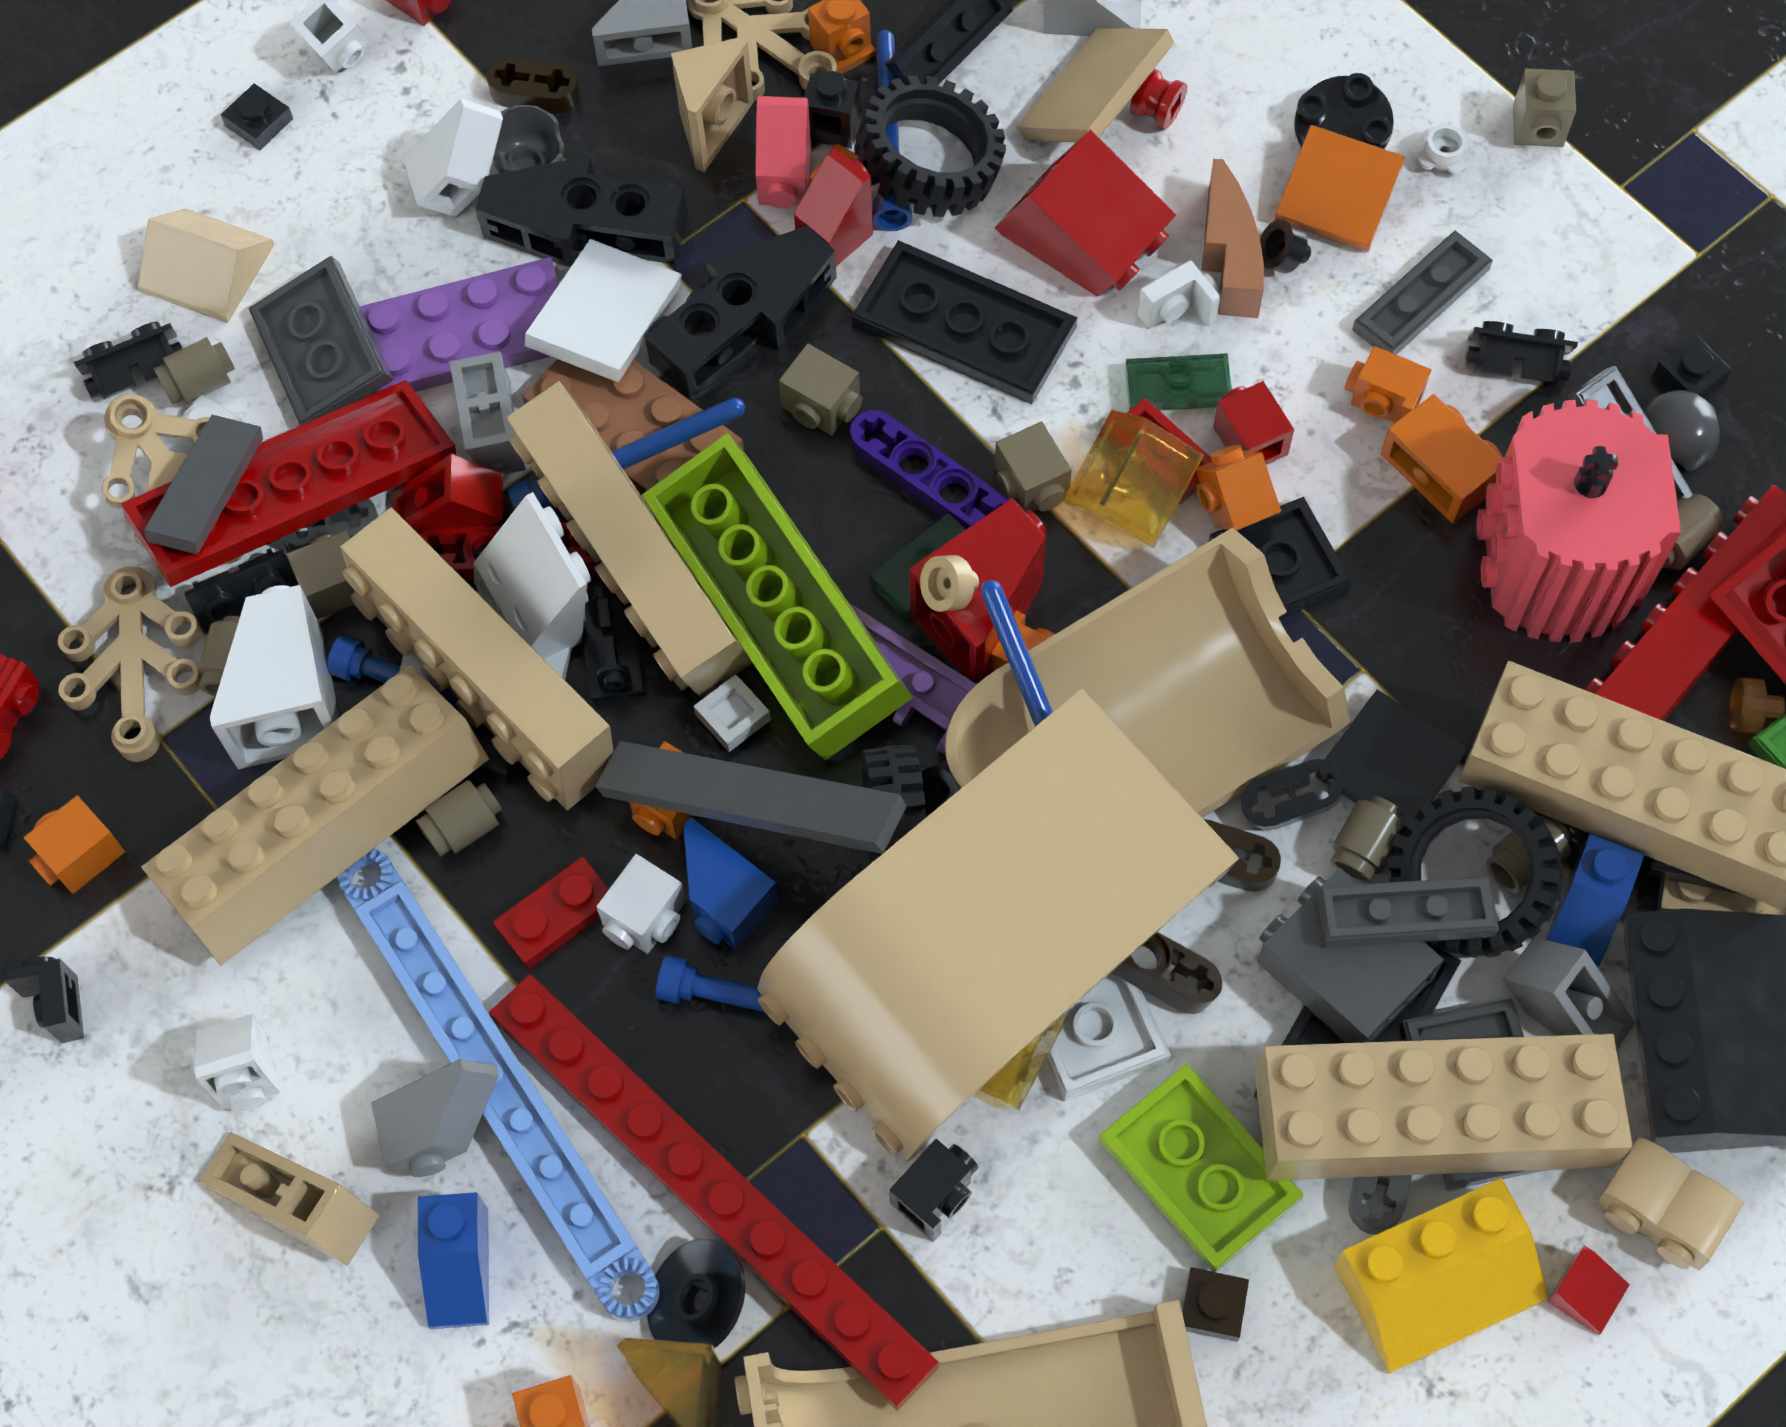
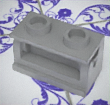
[449,351,526,475]

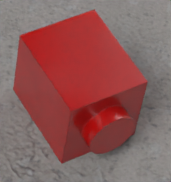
[1213,381,1294,465]

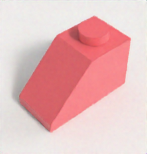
[756,96,812,208]

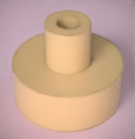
[920,555,979,612]

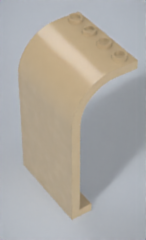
[757,688,1239,1162]
[735,1300,1208,1427]

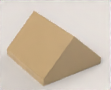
[671,38,754,172]
[138,208,275,323]

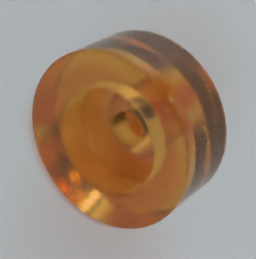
[1730,678,1785,733]

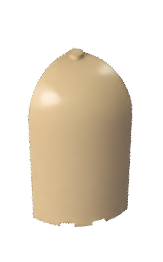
[945,527,1351,818]

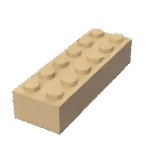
[506,381,753,698]
[340,507,614,811]
[1458,660,1786,910]
[141,665,489,966]
[1254,1034,1633,1181]

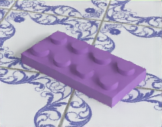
[360,257,559,392]

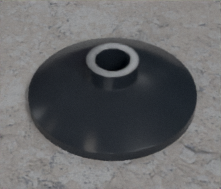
[647,1238,746,1358]

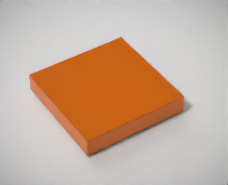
[1275,125,1405,252]

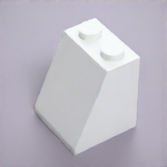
[210,585,339,770]

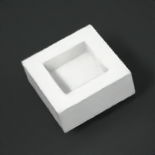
[694,674,771,752]

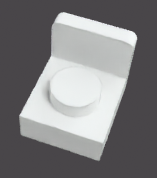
[1137,260,1221,330]

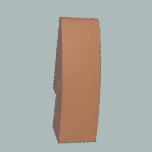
[1202,158,1264,318]

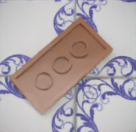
[521,359,744,494]

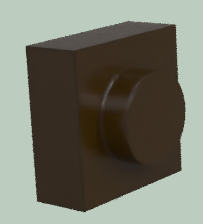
[1182,1267,1249,1342]

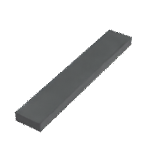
[595,741,907,854]

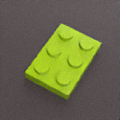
[1098,1063,1304,1272]

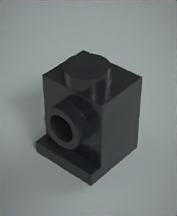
[804,71,862,149]
[889,1138,979,1242]

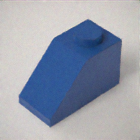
[684,817,779,950]
[1546,833,1645,968]
[418,1192,489,1329]

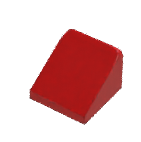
[1547,1245,1630,1335]

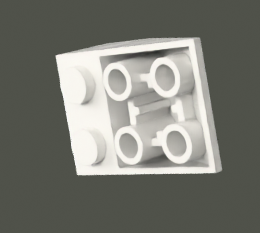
[474,492,591,659]

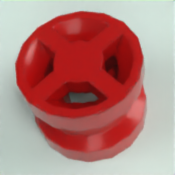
[1130,68,1188,129]

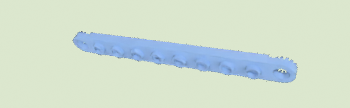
[337,848,659,1322]

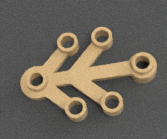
[687,0,837,101]
[102,394,244,564]
[58,566,201,762]

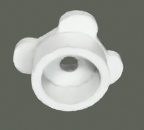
[1418,124,1471,175]

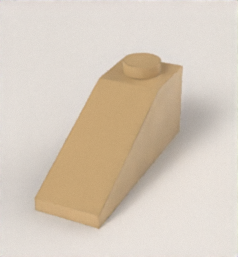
[198,1132,380,1266]

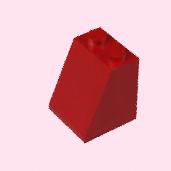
[994,129,1176,297]
[909,498,1047,684]

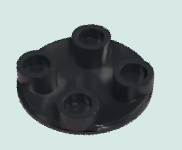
[1294,73,1394,149]

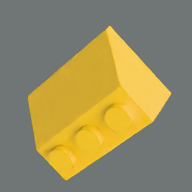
[1333,1178,1548,1374]

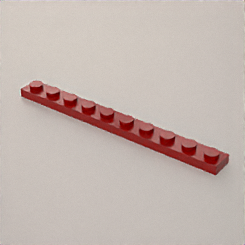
[489,974,939,1411]

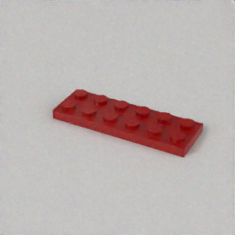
[121,380,457,587]

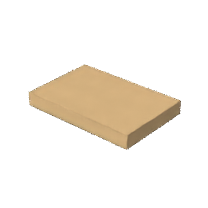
[1017,28,1174,143]

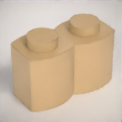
[1596,1136,1744,1270]

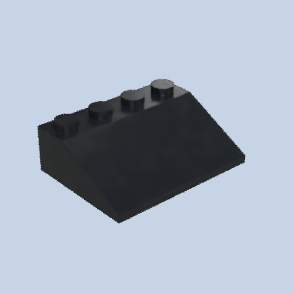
[1624,908,1786,1153]

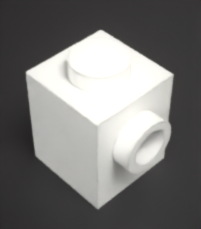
[289,0,370,73]
[596,854,686,954]

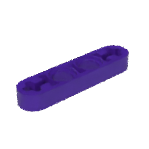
[850,410,1009,532]

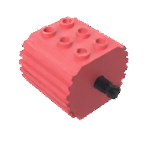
[1476,399,1681,643]

